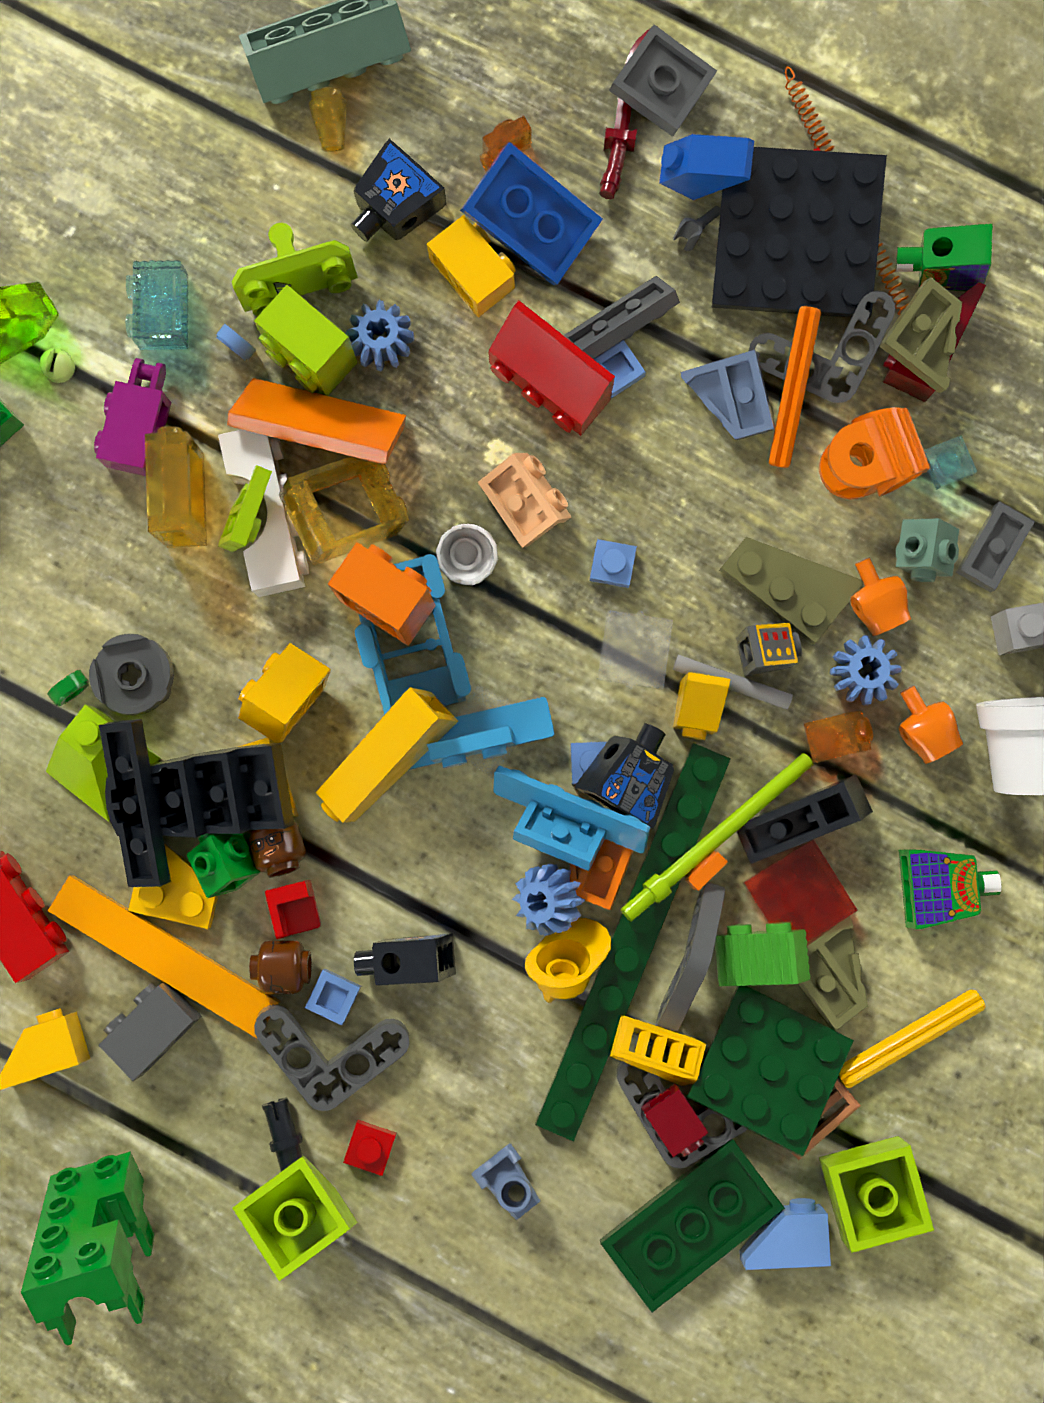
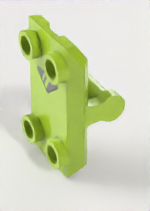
[232,222,358,316]

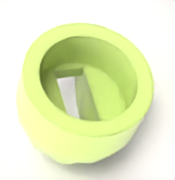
[40,348,75,383]

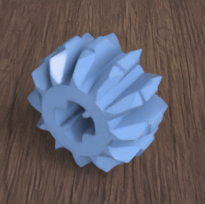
[346,299,414,371]
[830,635,902,705]
[512,864,585,936]

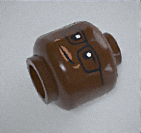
[246,821,306,878]
[249,940,312,994]

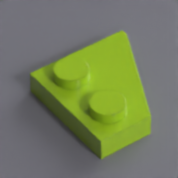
[218,465,272,552]

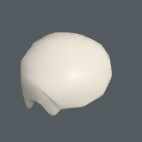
[436,524,498,585]

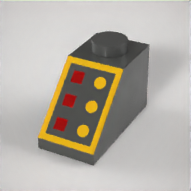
[736,623,802,677]

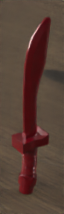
[599,26,658,200]

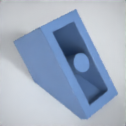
[739,1198,831,1270]

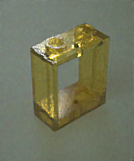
[145,427,207,548]
[278,456,409,566]

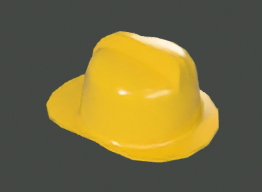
[525,918,611,1003]

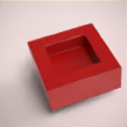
[343,1120,397,1176]

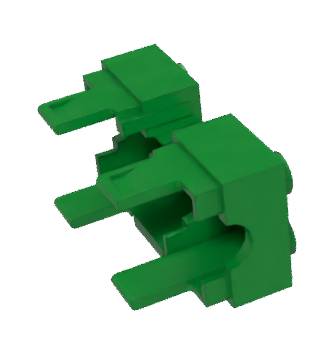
[21,1151,155,1346]

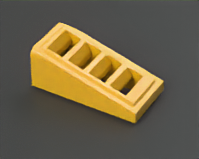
[610,1016,706,1086]

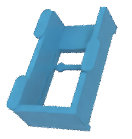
[355,554,471,715]

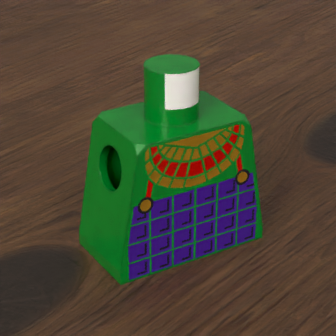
[896,224,993,291]
[899,849,1001,929]

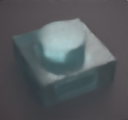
[924,435,977,490]

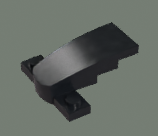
[99,719,295,887]

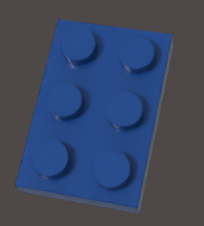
[460,142,603,285]

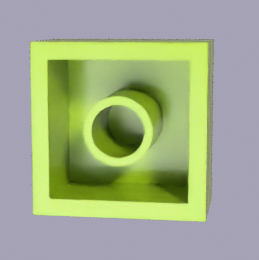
[254,285,357,396]
[819,1136,934,1253]

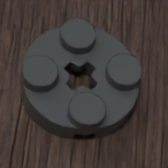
[89,634,174,716]

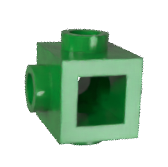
[186,833,261,898]

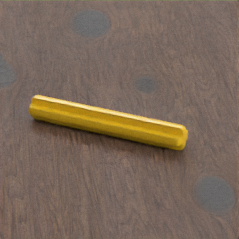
[838,990,986,1088]

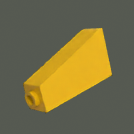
[316,687,459,823]

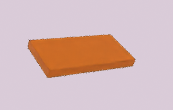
[227,378,406,464]

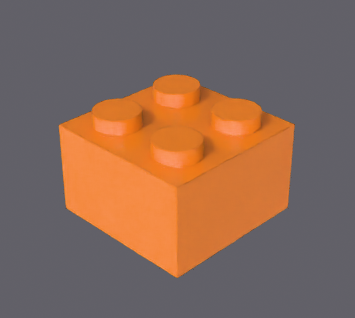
[328,542,436,646]

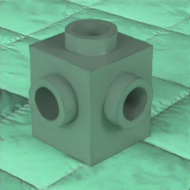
[896,518,959,582]

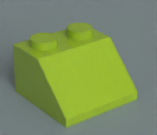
[232,1156,358,1281]

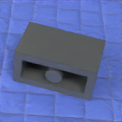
[98,983,202,1081]

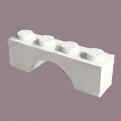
[218,429,309,597]

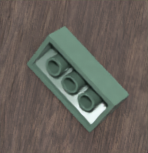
[238,0,411,104]

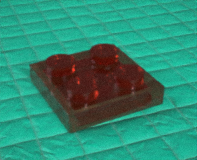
[742,840,858,942]

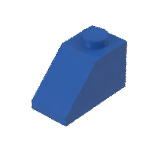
[659,134,754,200]

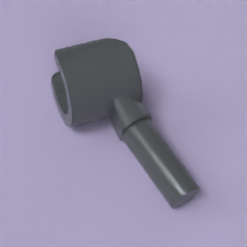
[673,205,720,251]

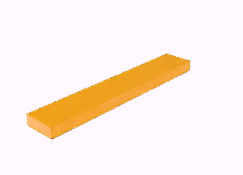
[48,875,281,1038]

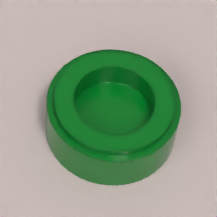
[47,670,90,706]

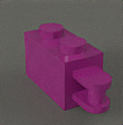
[94,358,172,478]

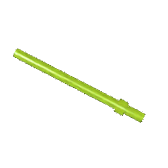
[621,753,814,922]

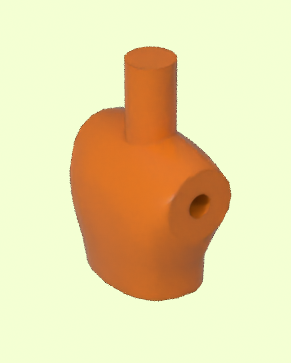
[850,557,912,636]
[899,685,963,764]

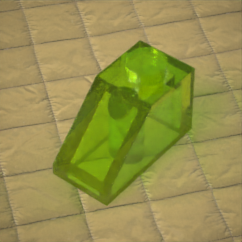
[0,282,59,365]

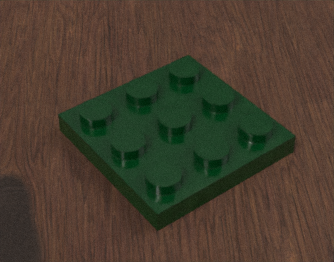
[686,986,854,1157]

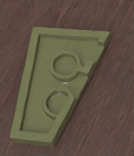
[719,537,863,645]

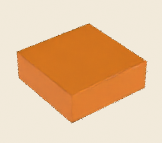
[684,851,728,891]

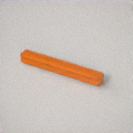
[769,306,821,468]

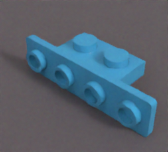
[409,697,555,770]
[493,766,650,871]

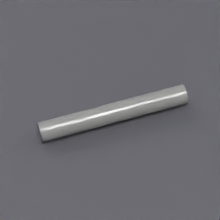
[673,655,793,709]

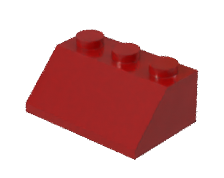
[488,300,615,436]

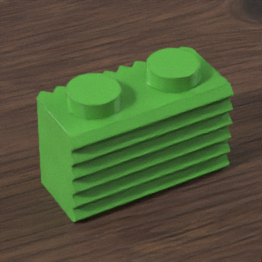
[715,922,811,987]

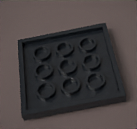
[711,147,887,319]

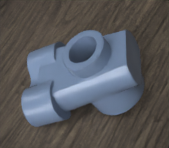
[471,1143,540,1220]

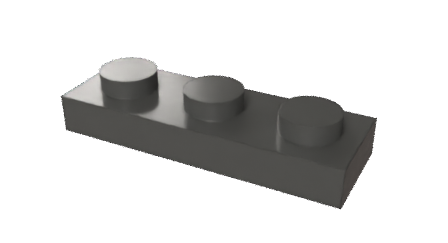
[564,276,680,359]

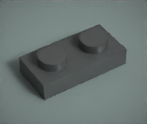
[956,501,1035,593]

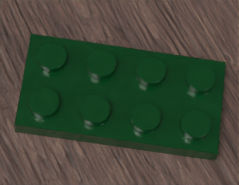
[600,1139,785,1313]

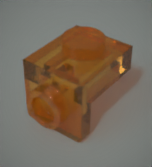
[479,116,532,172]
[804,711,873,763]

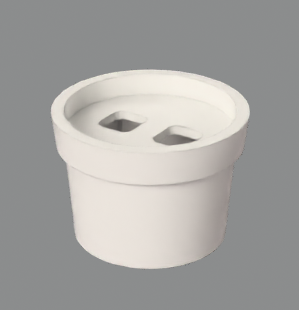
[976,697,1044,795]

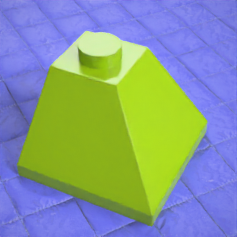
[46,704,161,822]

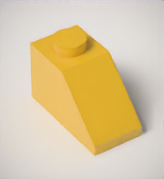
[673,672,730,740]
[0,1008,90,1090]

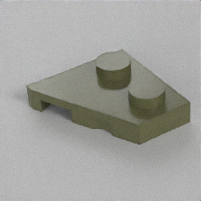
[799,915,868,1030]

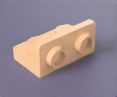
[478,453,571,548]

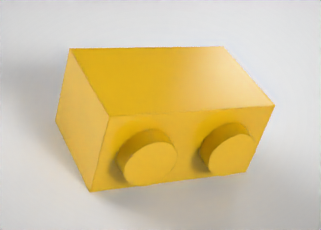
[427,215,516,318]
[238,643,331,743]

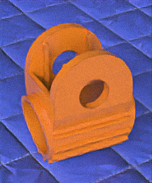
[819,407,930,499]

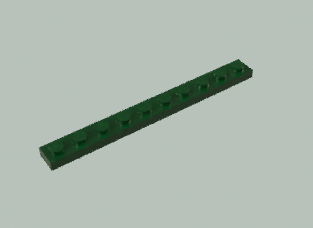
[535,743,731,1142]

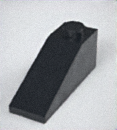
[736,774,873,864]

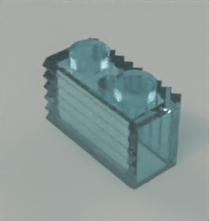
[125,260,188,350]

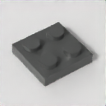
[609,24,717,137]

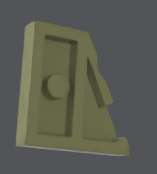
[879,277,962,393]

